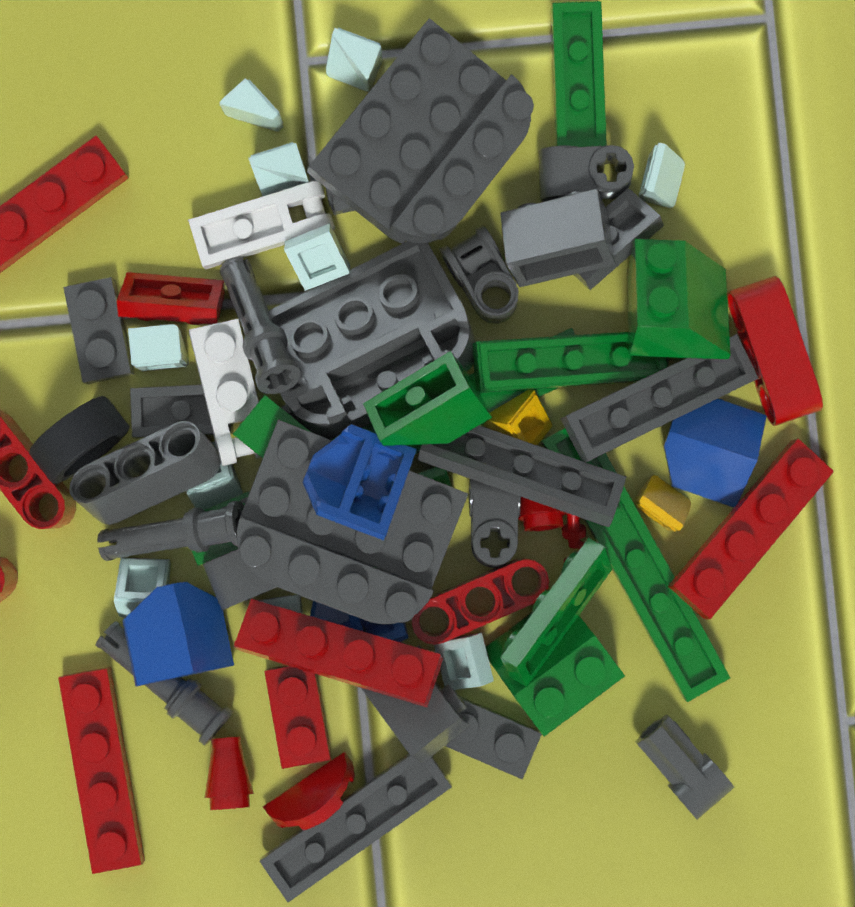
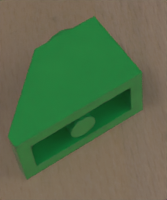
[363,351,492,446]

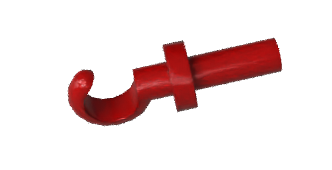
[561,513,586,562]

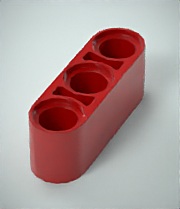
[727,276,823,426]
[0,410,76,529]
[412,558,549,645]

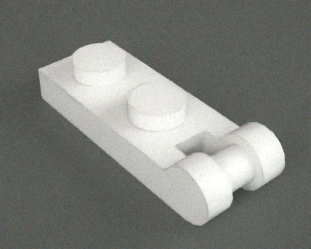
[188,181,335,270]
[189,319,260,466]

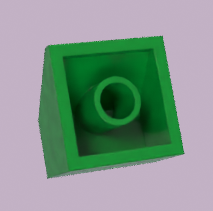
[627,239,731,359]
[485,612,625,737]

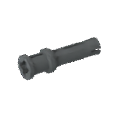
[220,256,301,394]
[97,500,244,561]
[95,621,234,746]

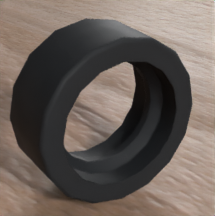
[29,396,130,484]

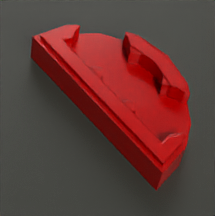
[263,752,355,830]

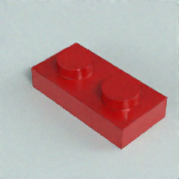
[117,272,225,325]
[264,665,332,769]

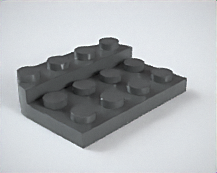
[307,18,534,244]
[269,242,475,440]
[237,420,468,624]

